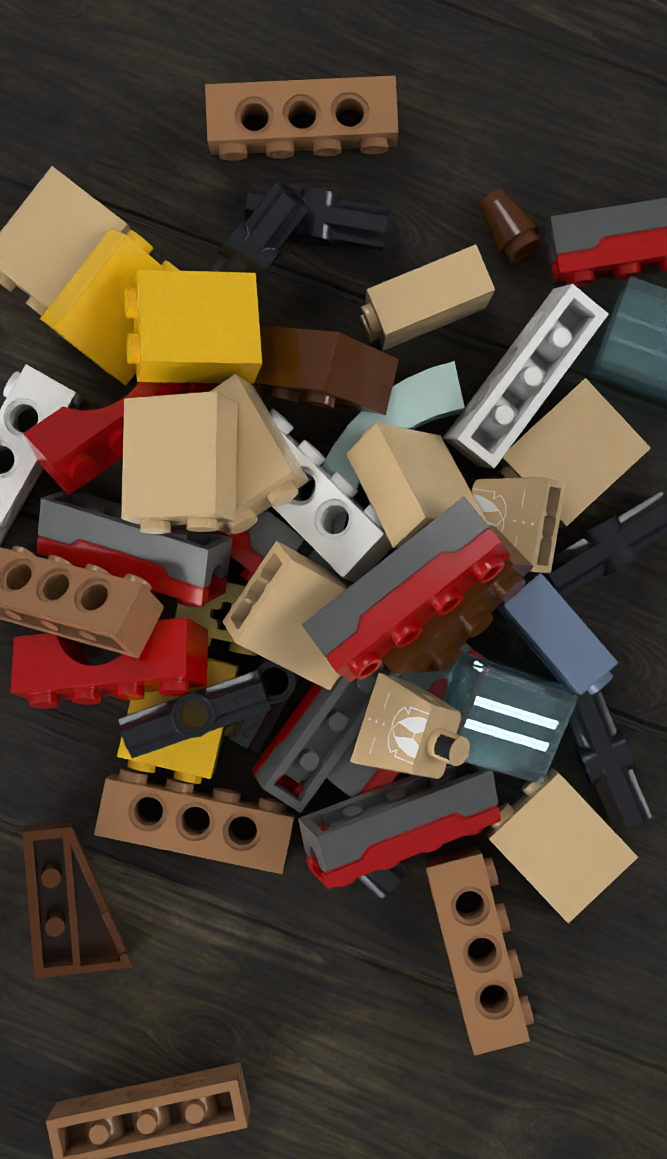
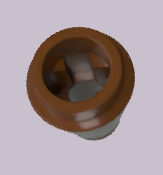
[480,189,542,263]

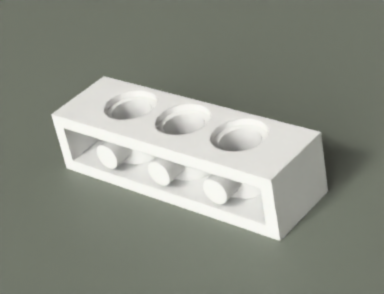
[443,284,608,468]
[0,364,83,544]
[269,408,392,583]

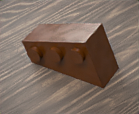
[252,326,399,415]
[381,525,534,674]
[22,820,133,979]

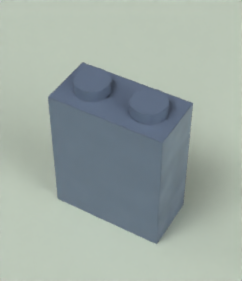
[496,573,618,695]

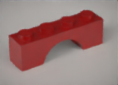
[23,382,221,495]
[11,617,208,709]

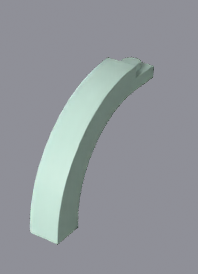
[308,361,465,575]

